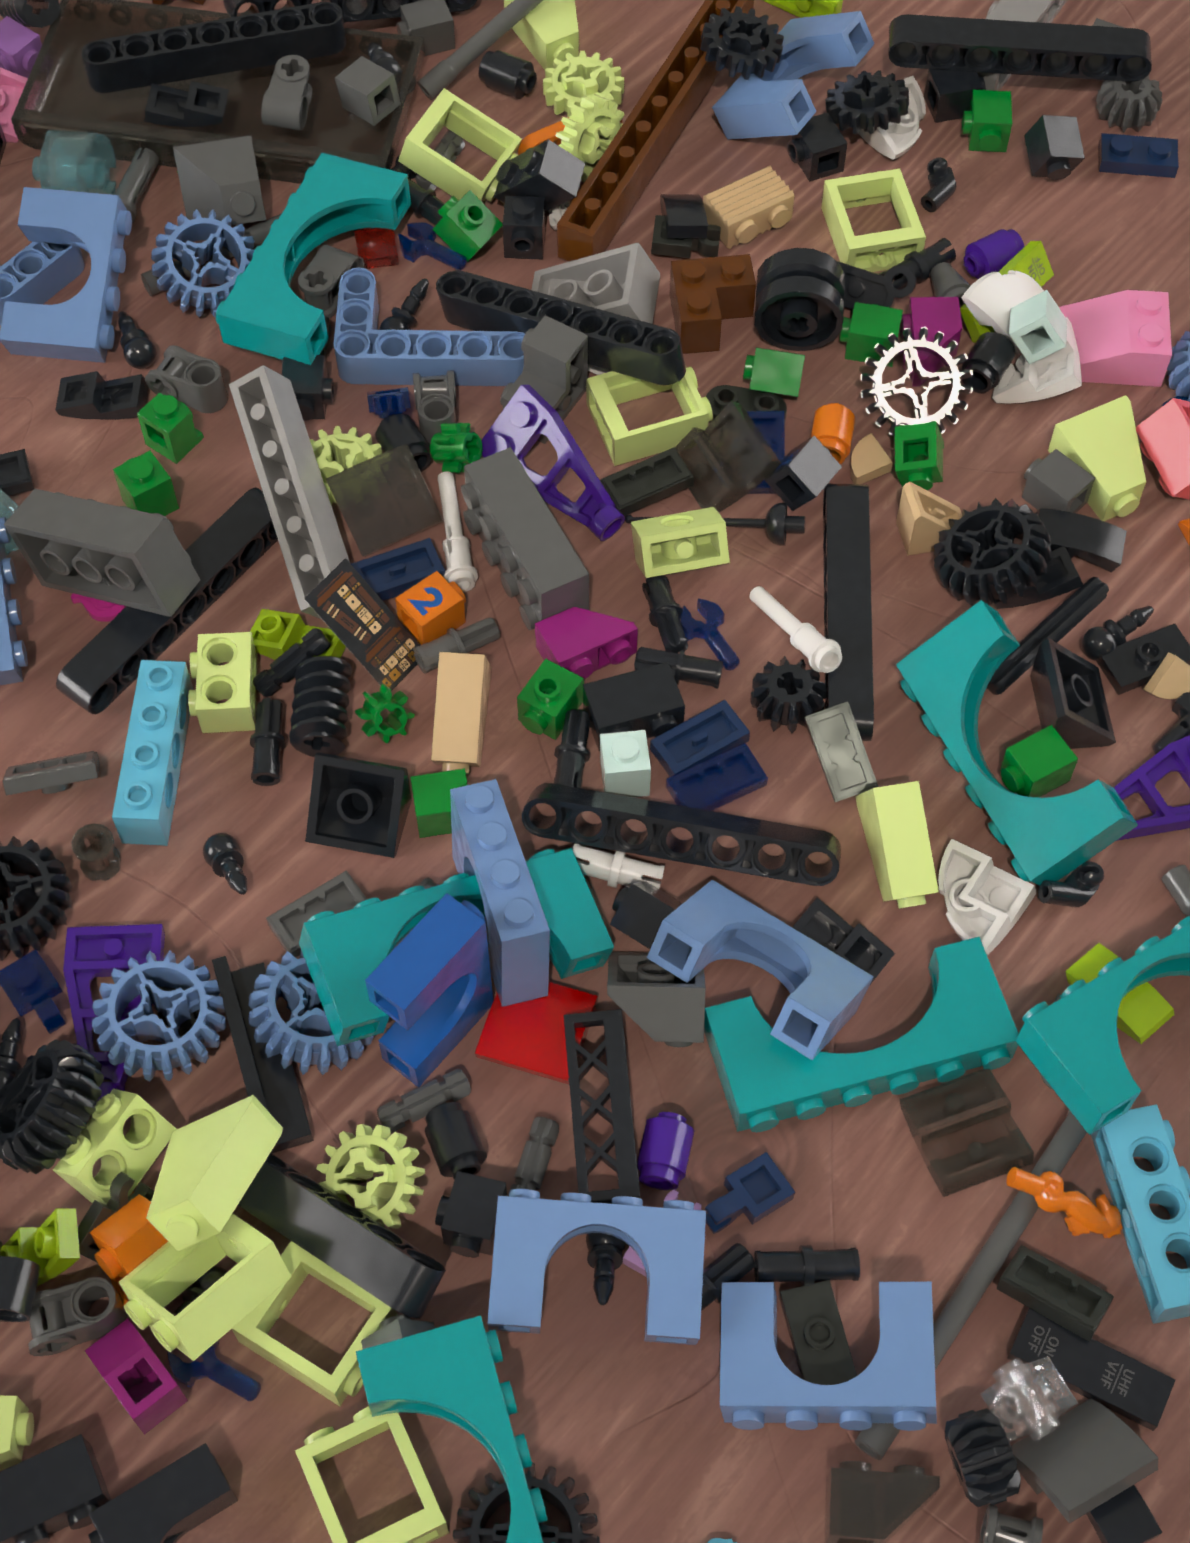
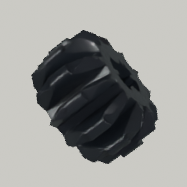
[750,656,827,734]
[944,1408,1021,1507]

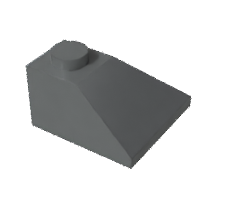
[173,135,266,225]
[607,952,706,1047]

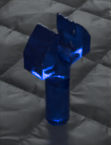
[398,222,467,271]
[681,598,740,671]
[167,1341,261,1401]

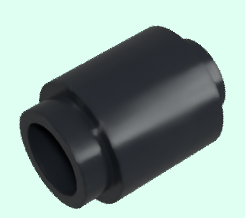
[478,50,537,99]
[962,332,1015,393]
[375,414,431,476]
[424,1102,487,1180]

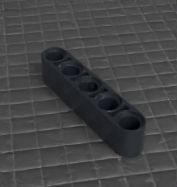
[238,1153,446,1318]

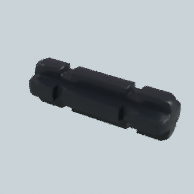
[252,628,331,697]

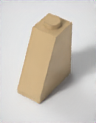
[431,652,492,774]

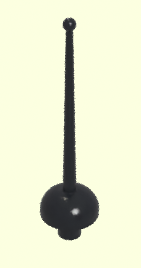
[625,503,806,545]

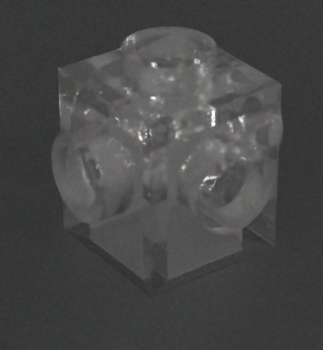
[980,1356,1078,1442]

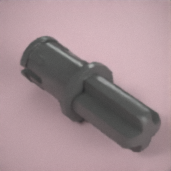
[413,618,500,674]

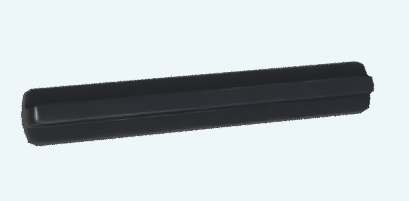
[987,577,1109,695]

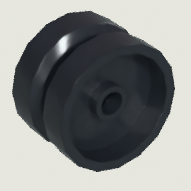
[754,248,845,351]

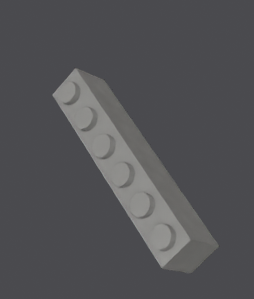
[229,365,350,619]

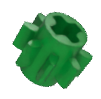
[430,423,482,473]
[355,684,415,743]

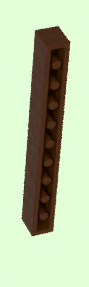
[557,0,754,262]

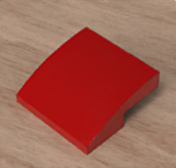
[475,982,598,1085]

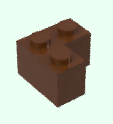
[669,254,756,354]

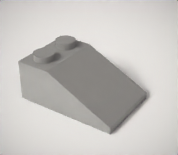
[531,242,660,324]

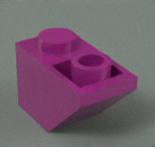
[900,297,962,386]
[535,607,638,679]
[85,1318,188,1435]

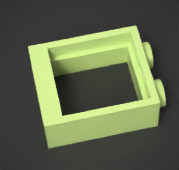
[398,88,522,203]
[821,168,926,272]
[586,365,713,466]
[119,1213,291,1361]
[232,1241,397,1406]
[295,1406,449,1543]

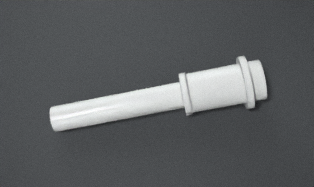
[437,472,478,592]
[750,586,842,673]

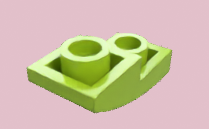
[250,609,346,660]
[1065,943,1175,1044]
[0,1208,80,1286]

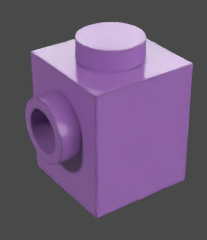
[0,16,47,79]

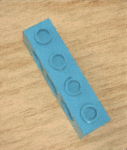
[112,660,194,846]
[1091,1104,1190,1324]

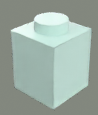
[1009,290,1067,364]
[600,730,651,797]

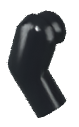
[921,157,957,212]
[1038,861,1104,907]

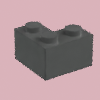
[500,315,588,444]

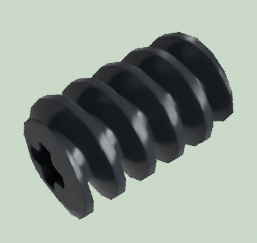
[0,0,61,28]
[289,656,352,757]

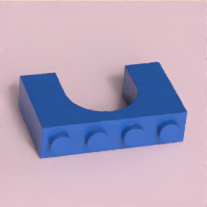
[365,893,493,1087]

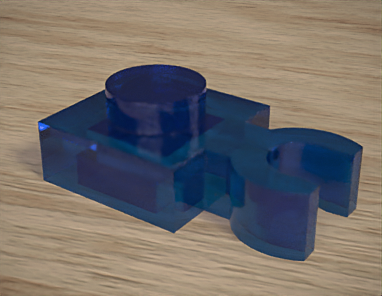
[367,387,411,418]

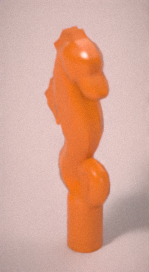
[1006,1167,1123,1238]

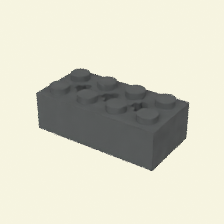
[461,447,589,630]
[4,489,200,617]

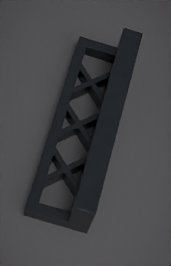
[212,956,314,1154]
[564,1009,640,1204]

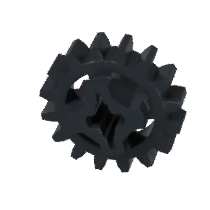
[700,6,784,80]
[825,70,909,134]

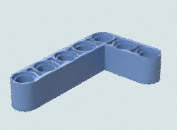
[0,242,85,325]
[334,268,525,386]

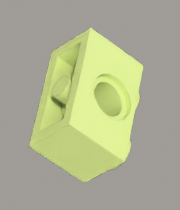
[631,507,730,578]

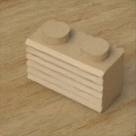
[703,166,794,249]

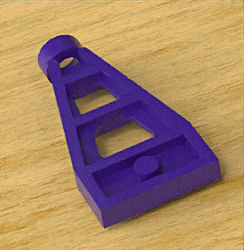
[481,385,625,541]
[1114,735,1190,841]
[63,924,165,1106]

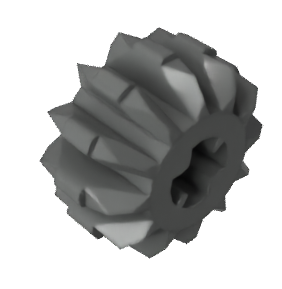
[1096,75,1162,133]

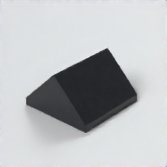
[1030,638,1116,749]
[305,752,412,858]

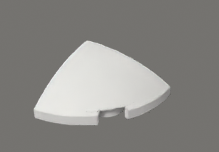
[858,76,926,160]
[961,270,1044,354]
[992,317,1082,404]
[938,839,1036,955]

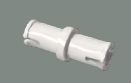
[573,843,665,889]

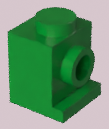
[137,392,204,464]
[895,421,944,490]

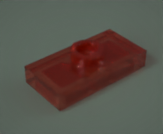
[354,228,399,269]

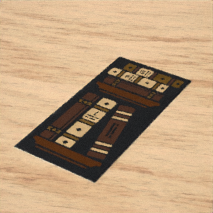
[304,558,421,691]

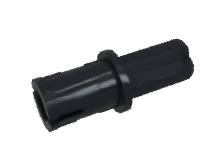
[408,178,445,225]
[642,575,688,653]
[634,647,724,689]
[250,697,286,786]
[554,709,590,788]
[701,1243,755,1311]

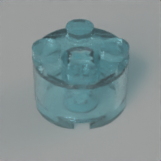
[32,130,116,195]

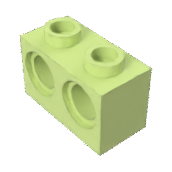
[188,632,257,733]
[53,1088,177,1205]

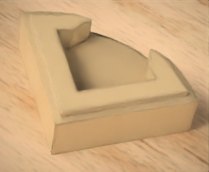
[850,433,893,485]
[1144,652,1190,699]

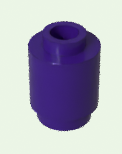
[964,229,1025,279]
[637,1112,695,1190]

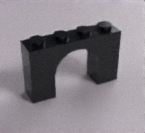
[88,1443,238,1543]

